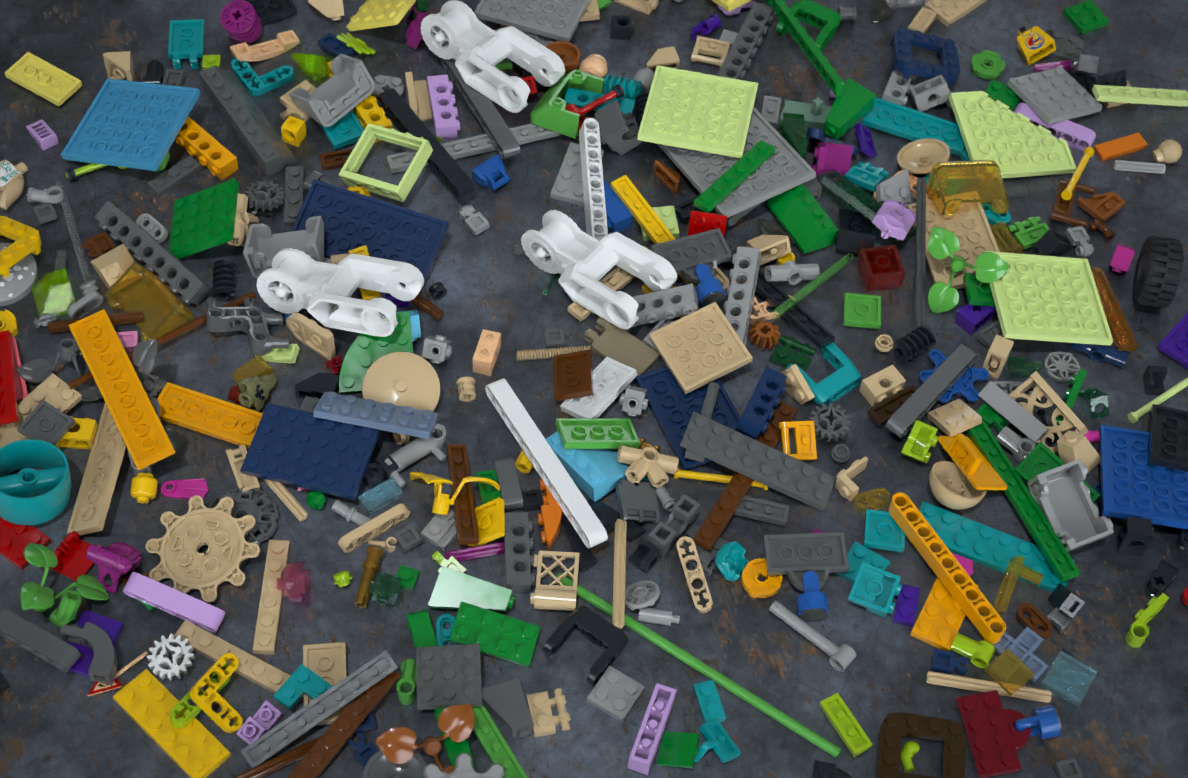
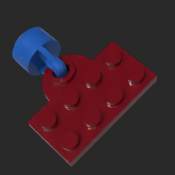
[956,690,1061,778]

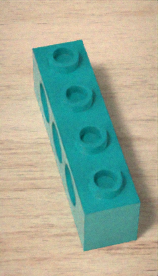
[564,88,635,118]

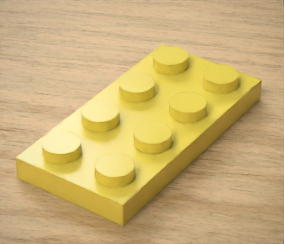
[5,52,82,106]

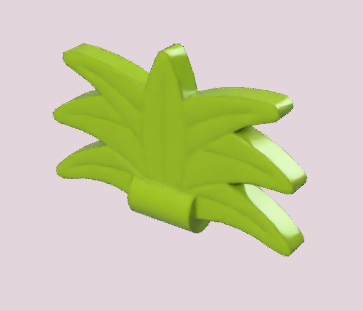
[336,32,376,55]

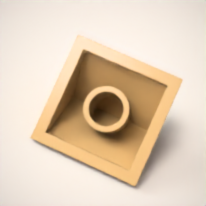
[103,51,136,82]

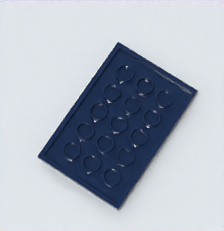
[635,366,751,470]
[240,403,380,500]

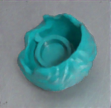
[715,541,748,581]

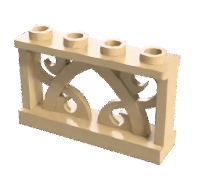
[1009,371,1089,456]

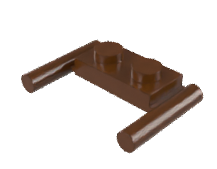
[1050,179,1095,228]

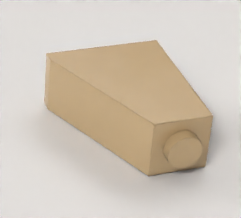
[1057,430,1101,475]

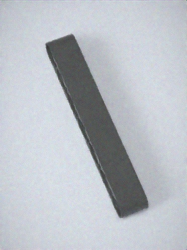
[885,343,978,438]

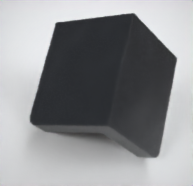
[1143,365,1168,395]
[628,538,660,574]
[1048,583,1085,618]

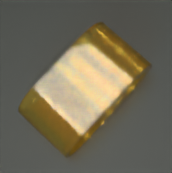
[232,356,273,384]

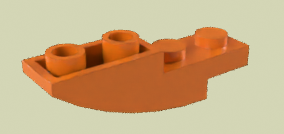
[537,479,562,550]

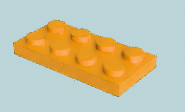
[910,577,979,651]

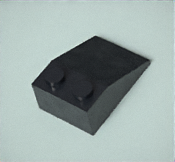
[835,208,876,256]

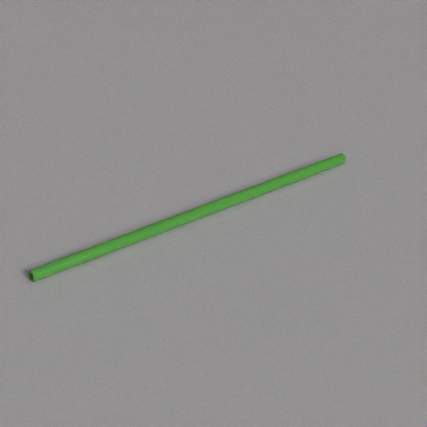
[556,573,841,758]

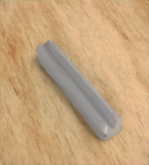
[1113,160,1166,174]

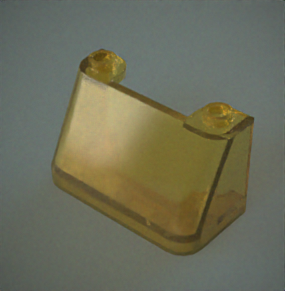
[926,160,1009,216]
[104,261,194,341]

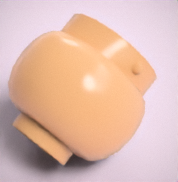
[579,54,608,79]

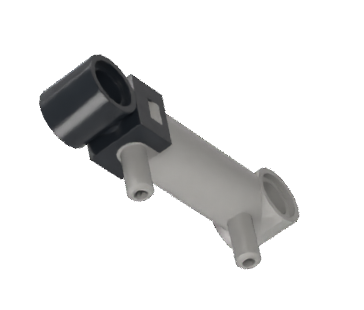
[364,424,447,490]

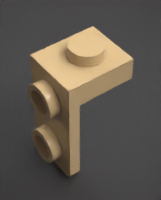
[835,456,868,502]

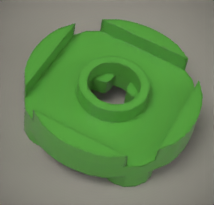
[970,50,1005,81]

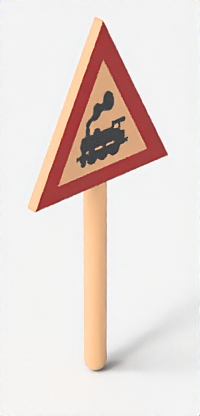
[87,651,148,697]

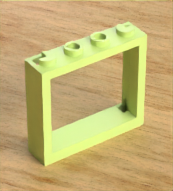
[339,123,433,202]

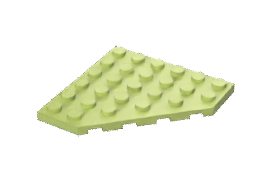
[949,91,1076,180]

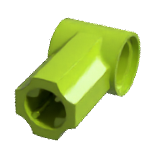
[950,633,995,669]

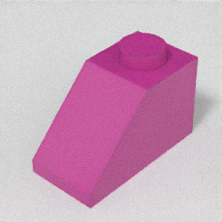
[1110,243,1135,273]

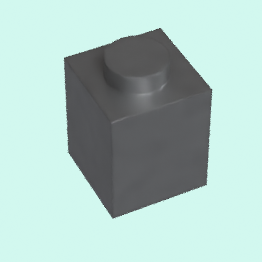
[1070,53,1099,75]

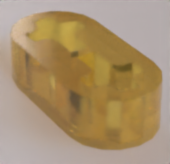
[853,488,890,513]

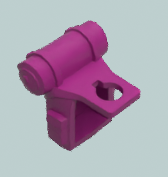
[86,542,141,593]

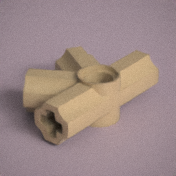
[227,193,259,247]
[617,445,679,488]

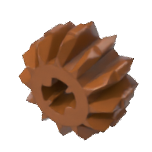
[748,318,780,351]

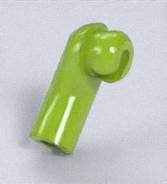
[900,741,920,773]

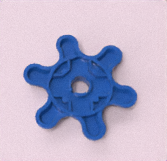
[919,349,989,404]

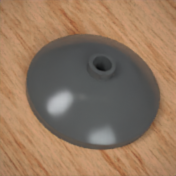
[363,750,427,778]

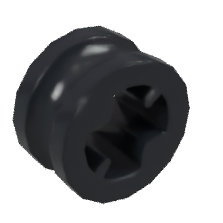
[428,282,447,300]

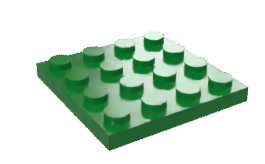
[168,178,239,259]

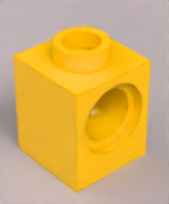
[281,115,307,147]

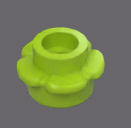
[333,570,353,587]

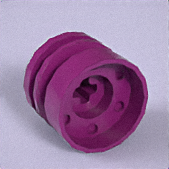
[220,0,262,44]

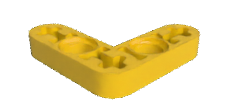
[190,653,243,733]

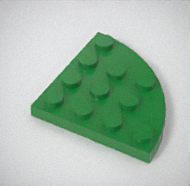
[339,311,413,394]

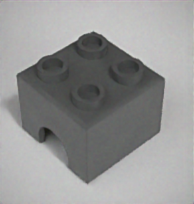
[594,100,642,155]

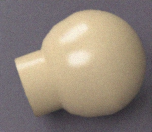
[1152,140,1182,164]

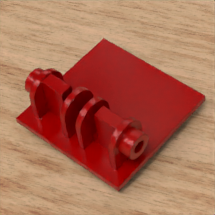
[688,210,727,237]
[49,531,94,582]

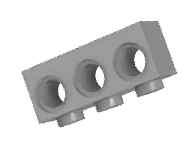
[882,69,917,106]

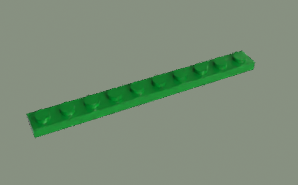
[766,0,844,97]
[966,420,1080,582]

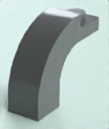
[60,621,118,686]

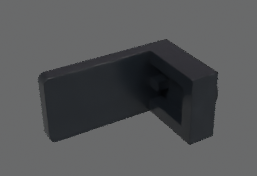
[1085,69,1127,93]

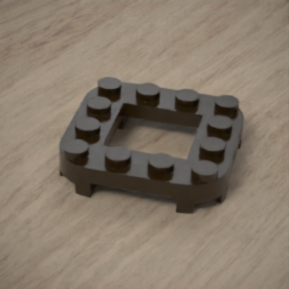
[875,712,966,778]

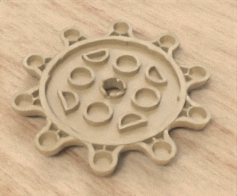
[145,495,260,603]

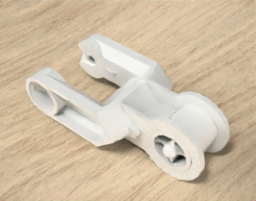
[420,0,565,113]
[521,210,677,329]
[256,248,424,337]

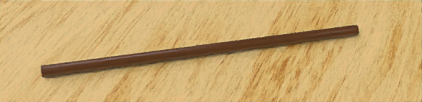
[67,291,256,389]

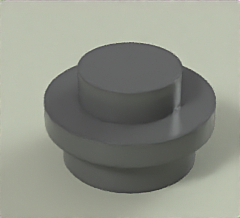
[831,444,851,463]

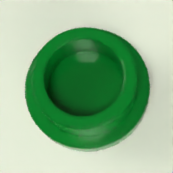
[307,491,326,510]

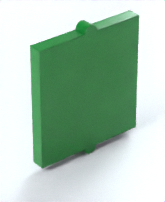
[657,731,700,768]

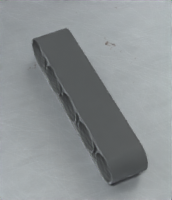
[0,608,81,672]

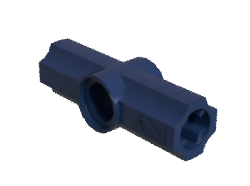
[1069,343,1129,367]

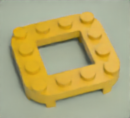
[0,216,42,278]

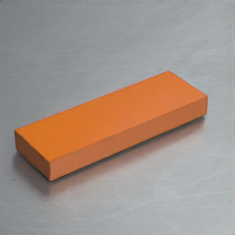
[1093,132,1148,162]

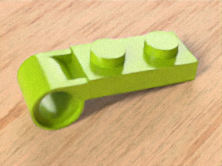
[1125,593,1169,648]

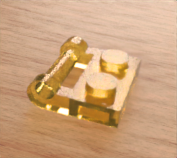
[990,222,1024,254]

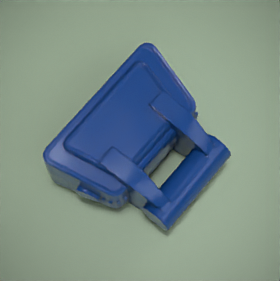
[472,155,511,191]

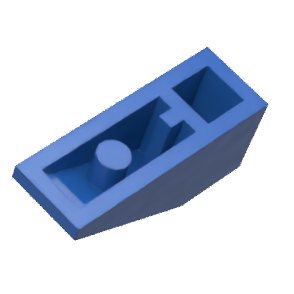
[603,179,633,233]

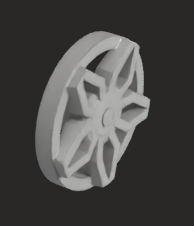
[1044,351,1080,383]
[625,580,660,610]

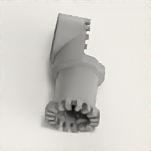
[27,186,64,204]

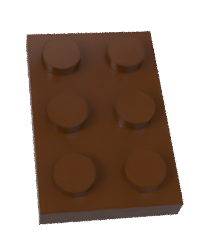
[553,350,593,401]

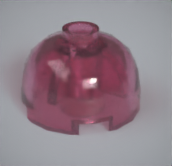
[277,561,310,603]

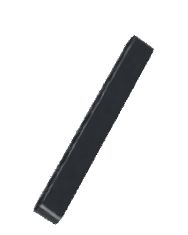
[377,88,475,199]

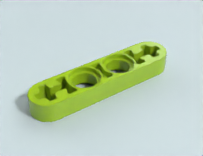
[170,664,231,728]

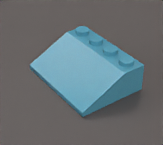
[546,431,630,502]

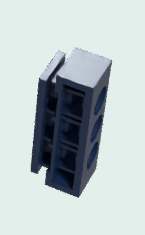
[735,366,787,440]

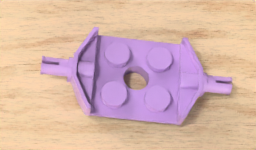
[872,199,916,240]

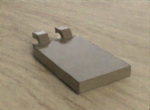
[584,317,660,381]

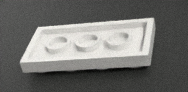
[560,357,638,418]

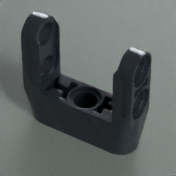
[542,605,628,686]

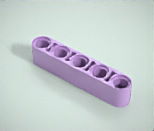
[1014,103,1096,151]
[123,572,226,633]

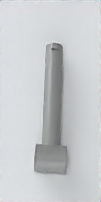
[769,600,856,672]

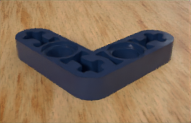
[806,127,859,157]

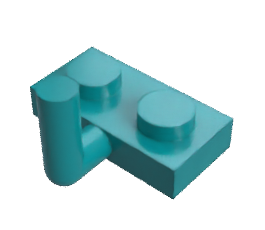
[694,719,741,763]

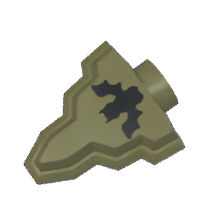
[238,374,277,412]

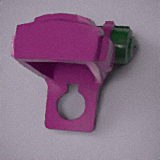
[406,0,429,49]

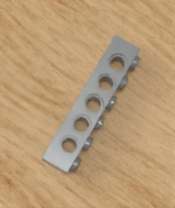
[724,246,761,347]

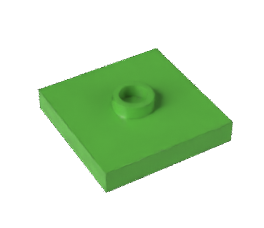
[843,292,881,329]

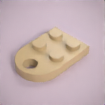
[286,312,336,360]

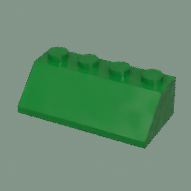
[767,183,839,254]

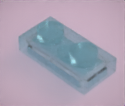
[358,478,403,515]

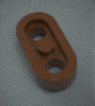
[1016,603,1053,640]

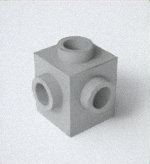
[422,335,453,364]
[620,385,649,416]

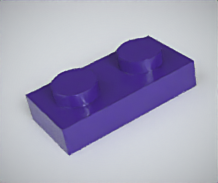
[854,122,877,159]
[892,584,920,627]

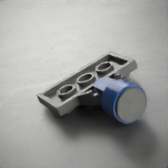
[651,228,733,307]
[763,532,849,621]

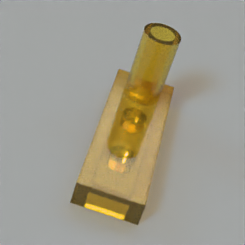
[993,555,1043,616]

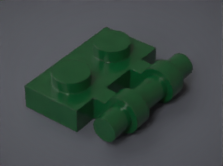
[769,335,817,373]

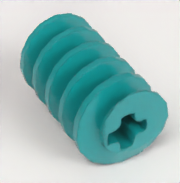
[604,74,642,100]

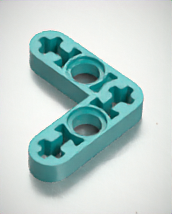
[231,58,294,96]

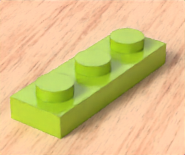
[819,693,873,757]

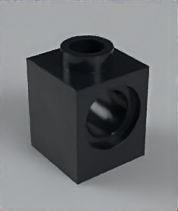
[610,15,634,40]

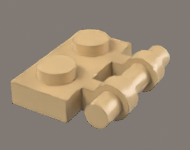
[526,688,571,737]

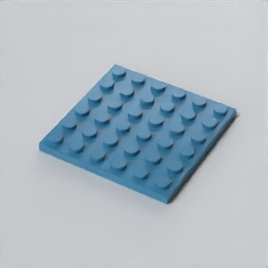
[61,78,201,171]

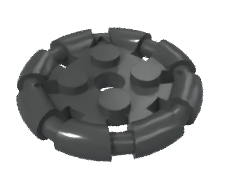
[208,487,279,546]

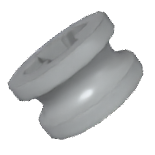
[79,279,99,295]

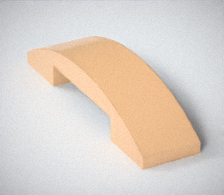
[230,30,300,62]

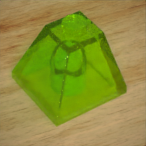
[291,53,332,81]
[32,268,76,316]

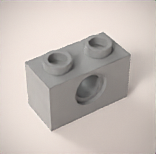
[910,74,950,112]

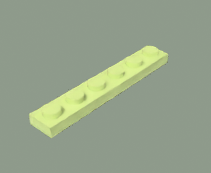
[1092,85,1188,107]

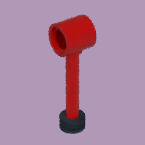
[565,84,625,127]

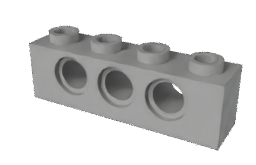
[632,284,699,327]

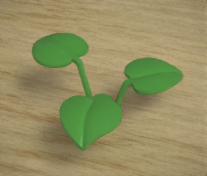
[928,227,1009,313]
[20,543,109,612]

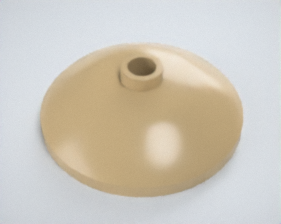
[897,138,950,174]

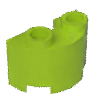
[901,420,939,464]

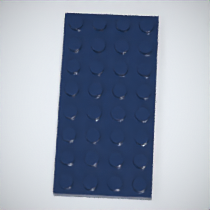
[291,179,449,289]

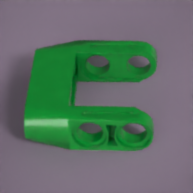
[775,0,842,51]

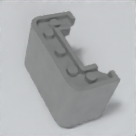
[1028,459,1114,552]

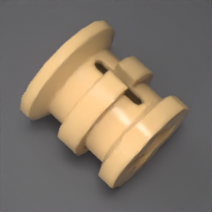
[456,376,476,402]

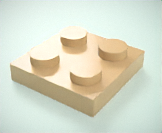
[928,399,982,437]

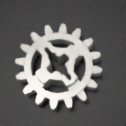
[147,634,195,681]

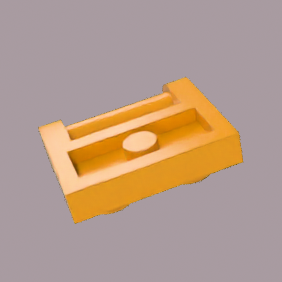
[778,421,817,461]

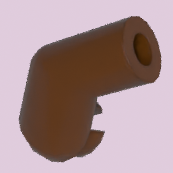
[1089,219,1115,240]

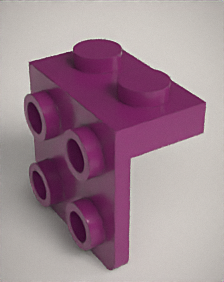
[811,141,853,182]

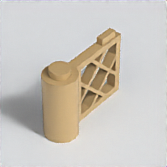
[530,551,580,611]

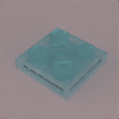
[1040,651,1098,707]

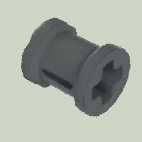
[837,6,857,21]
[1047,607,1073,634]

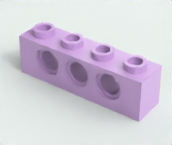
[427,74,460,140]
[628,683,677,775]

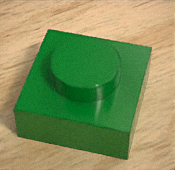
[393,565,420,591]

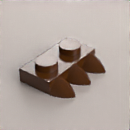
[82,231,116,258]

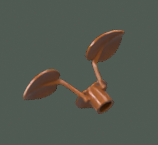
[375,703,474,773]

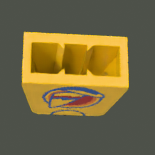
[1016,26,1056,66]

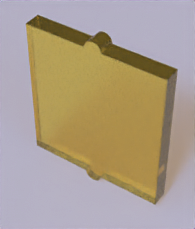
[984,649,1035,696]

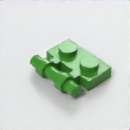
[1007,216,1050,250]

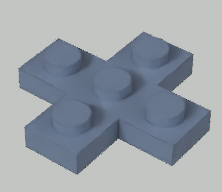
[989,627,1049,683]

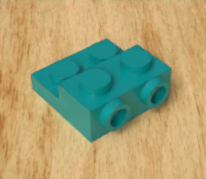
[848,562,902,618]

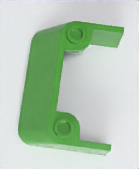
[530,70,604,139]

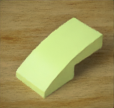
[255,344,300,364]

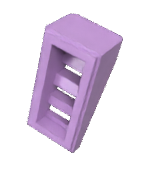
[26,119,59,151]

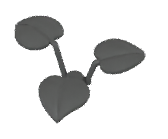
[16,338,103,401]
[133,339,166,419]

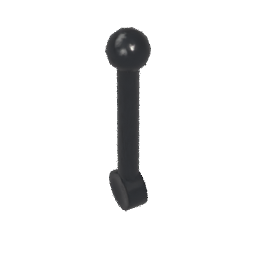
[1037,409,1056,444]

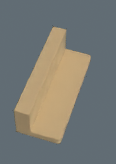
[405,72,432,121]

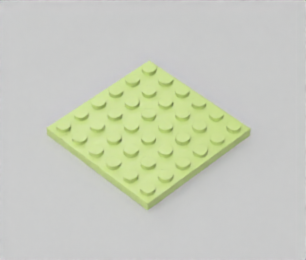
[637,65,758,158]
[984,251,1113,346]

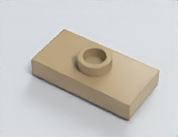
[908,7,937,33]

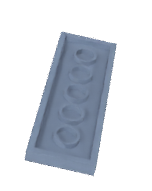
[313,392,439,439]

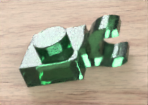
[1008,357,1042,377]

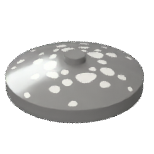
[0,243,38,306]

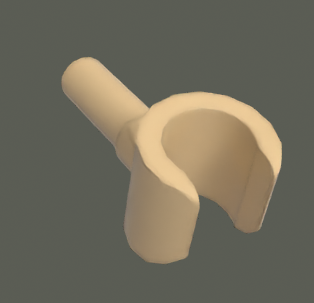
[368,537,397,553]

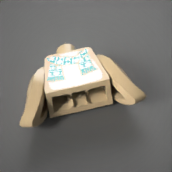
[0,160,28,210]

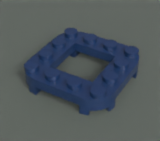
[890,27,960,86]

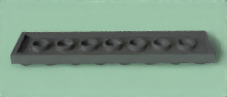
[679,412,836,511]

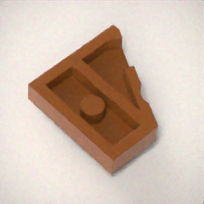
[1076,191,1126,223]

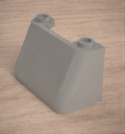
[288,54,375,127]
[243,216,324,279]

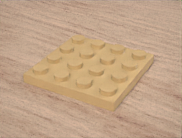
[649,302,753,394]

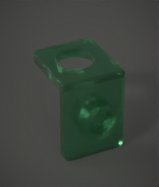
[1078,388,1109,419]

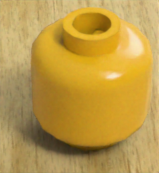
[130,473,158,504]

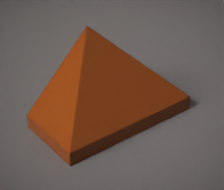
[653,160,680,195]

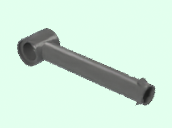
[685,382,720,463]

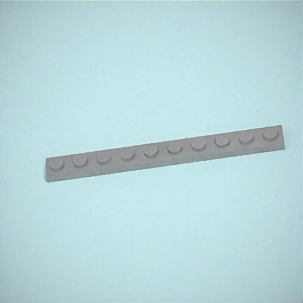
[387,124,560,173]

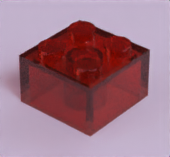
[857,245,905,291]

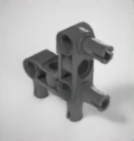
[205,297,289,356]

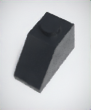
[1034,230,1074,257]
[295,372,339,400]

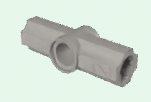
[764,260,820,285]
[996,426,1035,463]

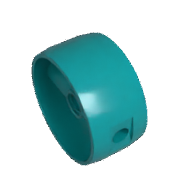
[0,439,72,525]

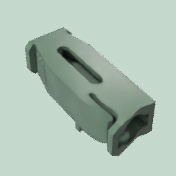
[780,97,845,136]

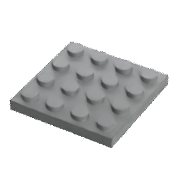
[1007,67,1103,125]

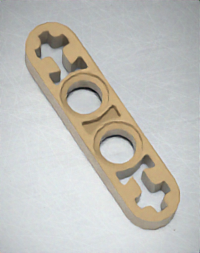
[338,503,410,553]
[676,536,713,613]

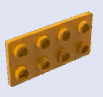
[938,433,1008,491]

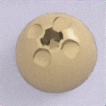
[929,461,986,510]

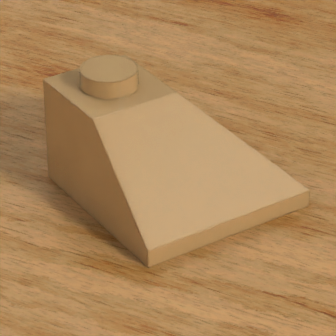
[307,0,345,21]
[90,244,143,293]

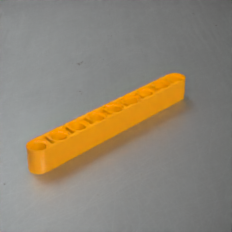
[888,492,1006,644]

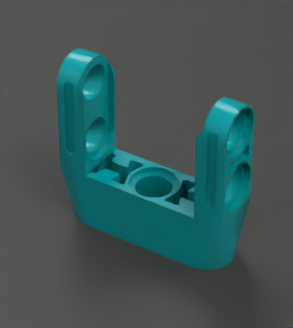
[784,342,862,407]

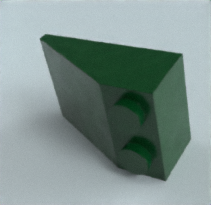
[778,113,806,159]

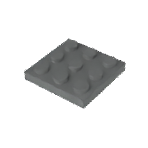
[416,644,482,710]

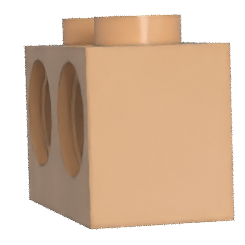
[473,329,501,376]

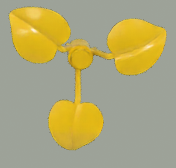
[409,472,500,515]

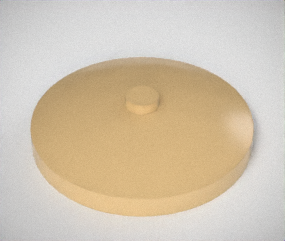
[362,352,440,412]

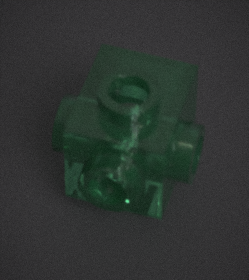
[369,573,401,605]

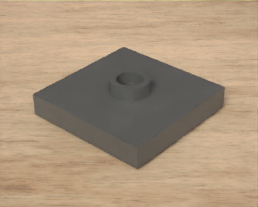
[17,400,75,446]

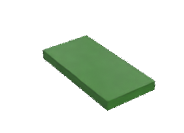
[555,418,640,449]

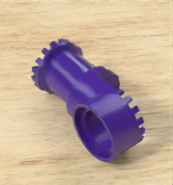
[691,14,722,42]

